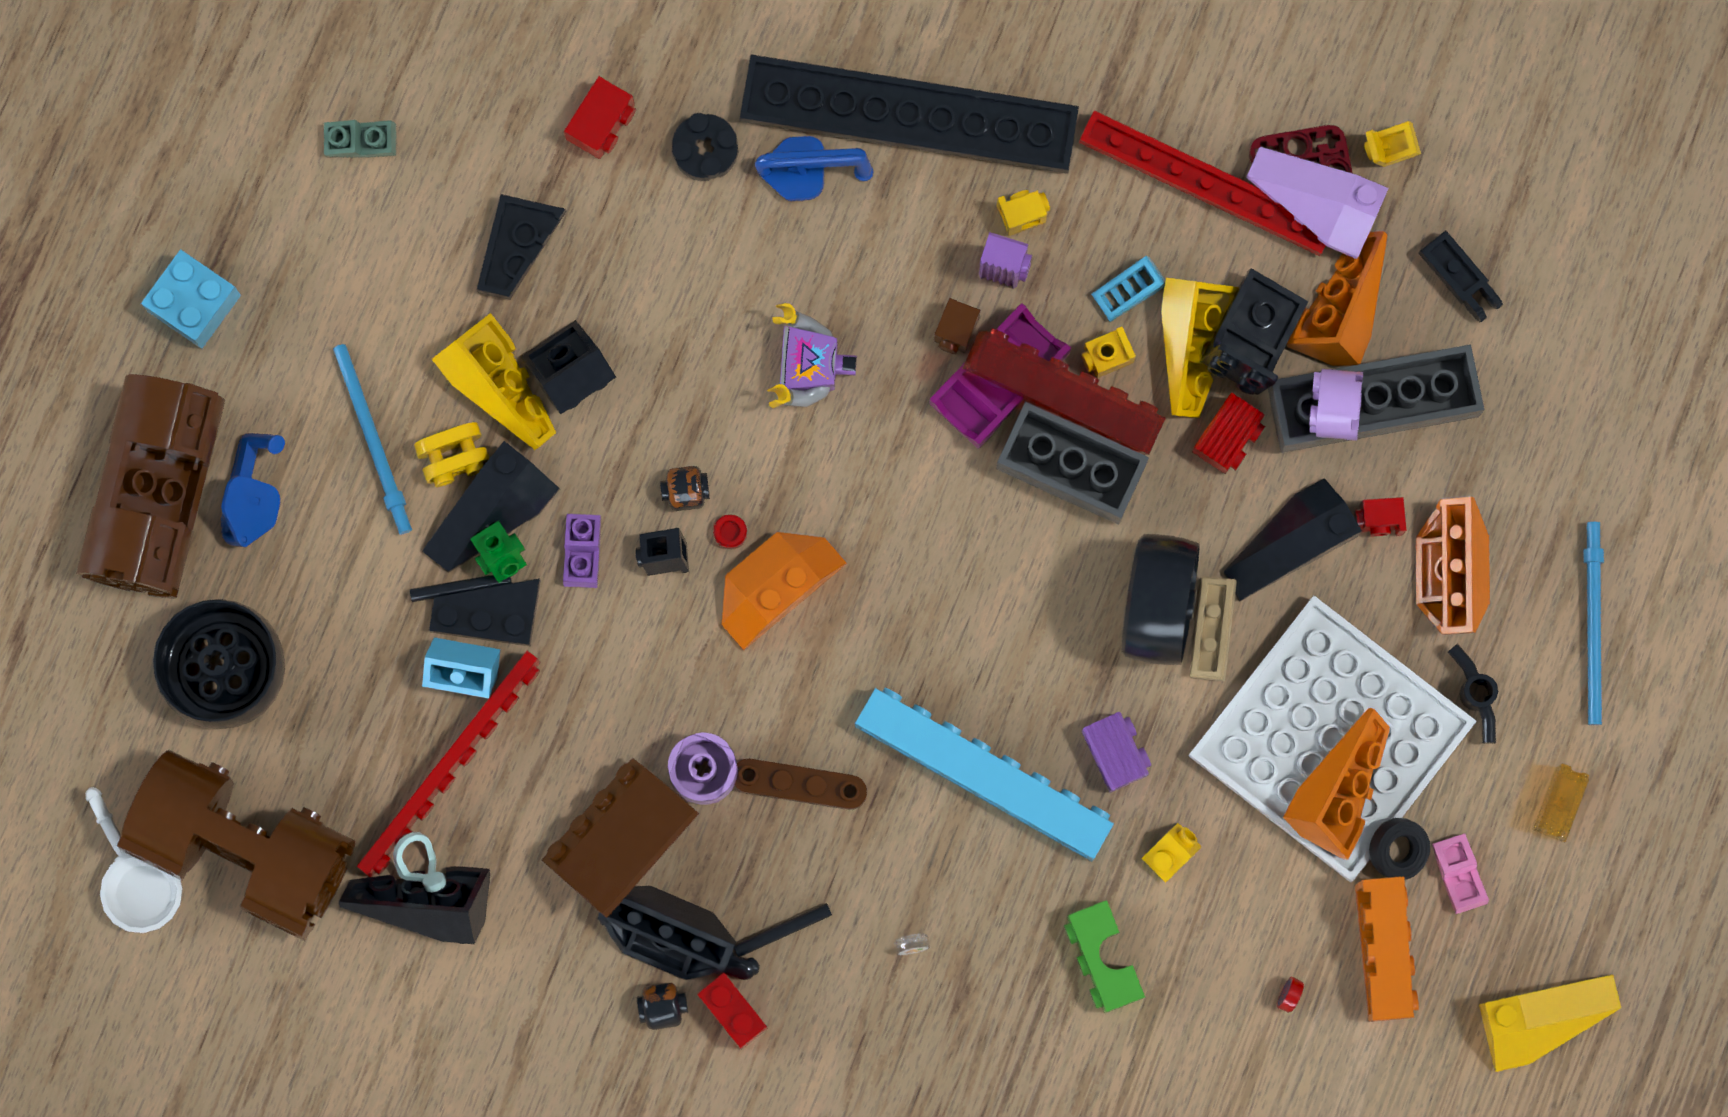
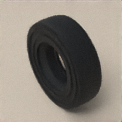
[1369,818,1430,880]

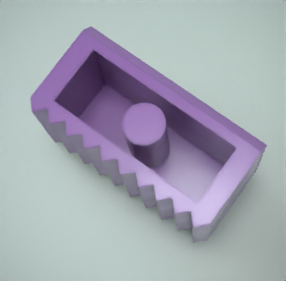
[979,232,1032,288]
[1081,712,1151,793]

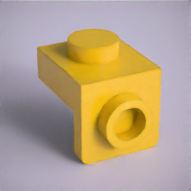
[1364,121,1421,167]
[1142,823,1202,883]

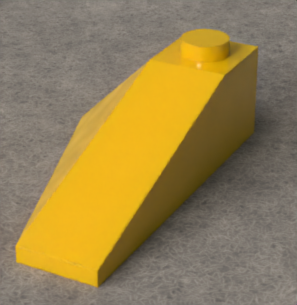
[1161,277,1239,418]
[432,313,556,450]
[1479,975,1621,1072]

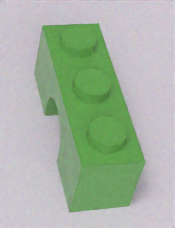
[1064,900,1145,1013]

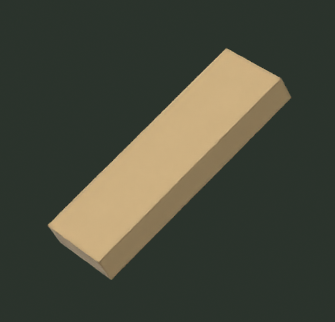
[1190,576,1237,681]

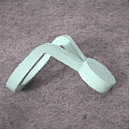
[393,832,446,892]

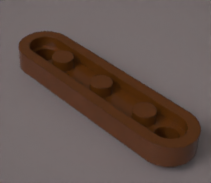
[735,758,867,810]

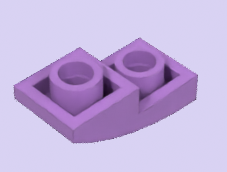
[563,514,601,588]

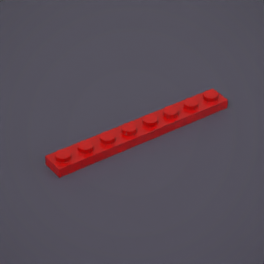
[1079,110,1325,256]
[357,651,540,877]

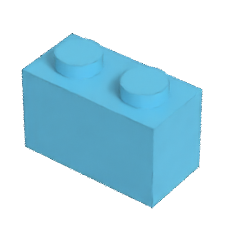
[422,638,500,698]

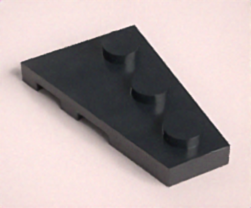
[476,194,566,300]
[429,578,541,647]

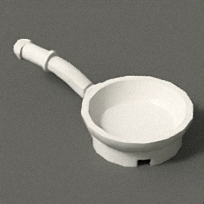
[86,787,183,933]

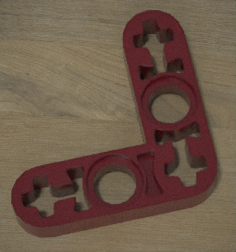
[1249,125,1353,174]

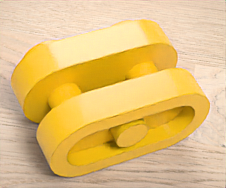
[414,422,490,487]

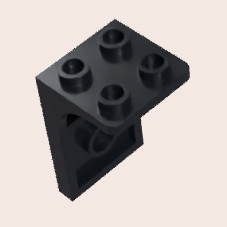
[1200,268,1309,395]

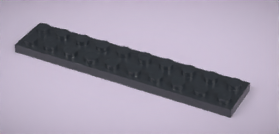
[740,54,1079,173]

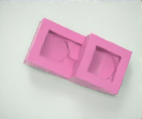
[1432,834,1489,914]

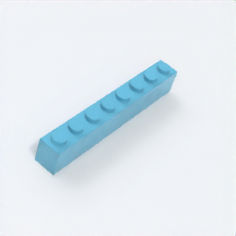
[855,687,1114,862]

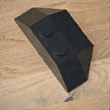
[597,885,736,980]

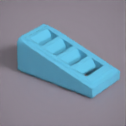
[1092,256,1165,322]

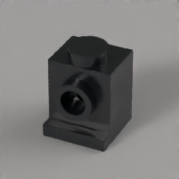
[636,528,689,576]

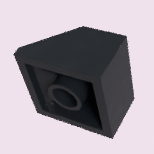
[521,320,616,415]

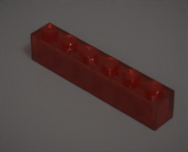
[962,328,1166,455]

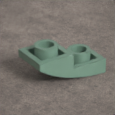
[324,120,396,158]

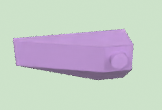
[1246,147,1389,259]

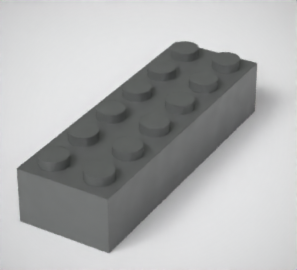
[1268,344,1485,453]

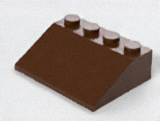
[542,758,699,918]

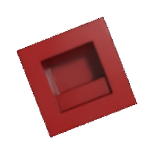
[1354,497,1407,537]

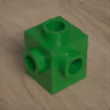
[470,520,527,583]

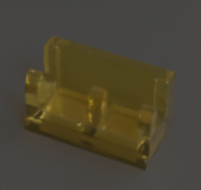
[1533,763,1589,843]

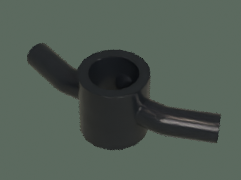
[1448,643,1498,744]

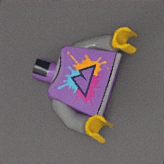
[767,303,857,408]

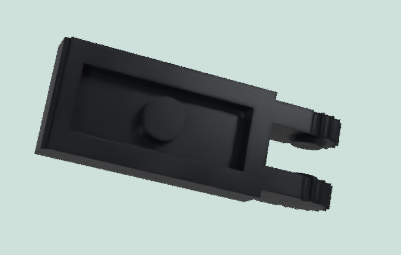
[1418,230,1503,323]

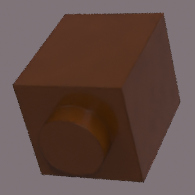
[934,298,981,354]

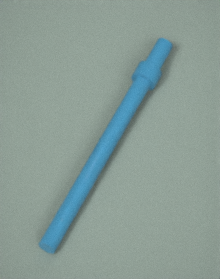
[333,344,412,535]
[1583,522,1604,725]

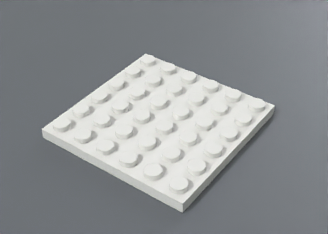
[1188,596,1476,882]

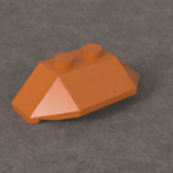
[1416,497,1490,635]
[722,532,847,651]

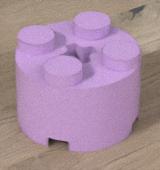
[1309,369,1363,440]
[668,732,738,805]

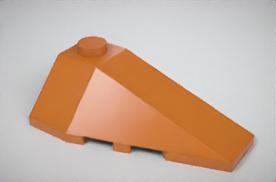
[1286,231,1388,366]

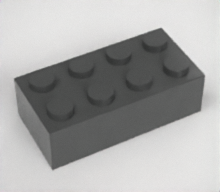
[996,401,1149,525]

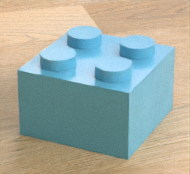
[141,249,241,349]

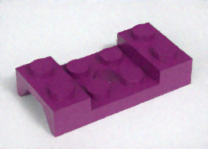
[929,303,1071,449]

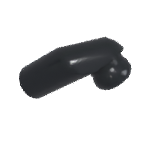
[724,952,760,980]

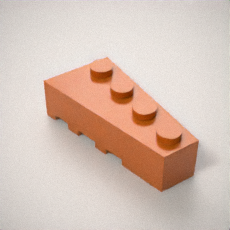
[1355,877,1419,1022]

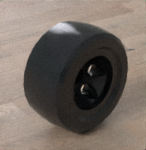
[1122,534,1200,665]
[153,599,285,729]

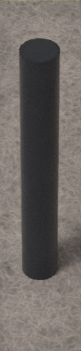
[410,575,512,602]
[734,903,832,957]

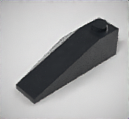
[1223,478,1362,601]

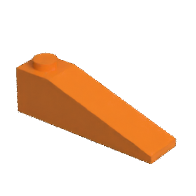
[1283,708,1390,860]

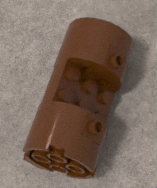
[76,374,225,599]
[117,750,355,941]

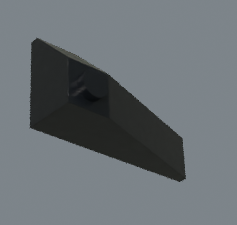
[422,441,560,572]
[339,866,490,944]

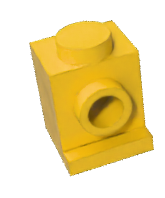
[997,190,1050,236]
[1081,326,1136,379]

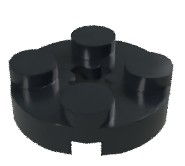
[672,113,738,181]

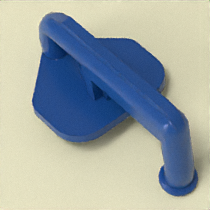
[755,136,874,201]
[221,433,285,547]

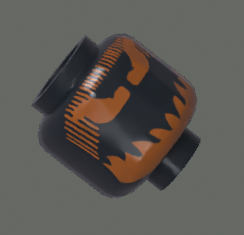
[660,466,710,511]
[637,983,688,1030]

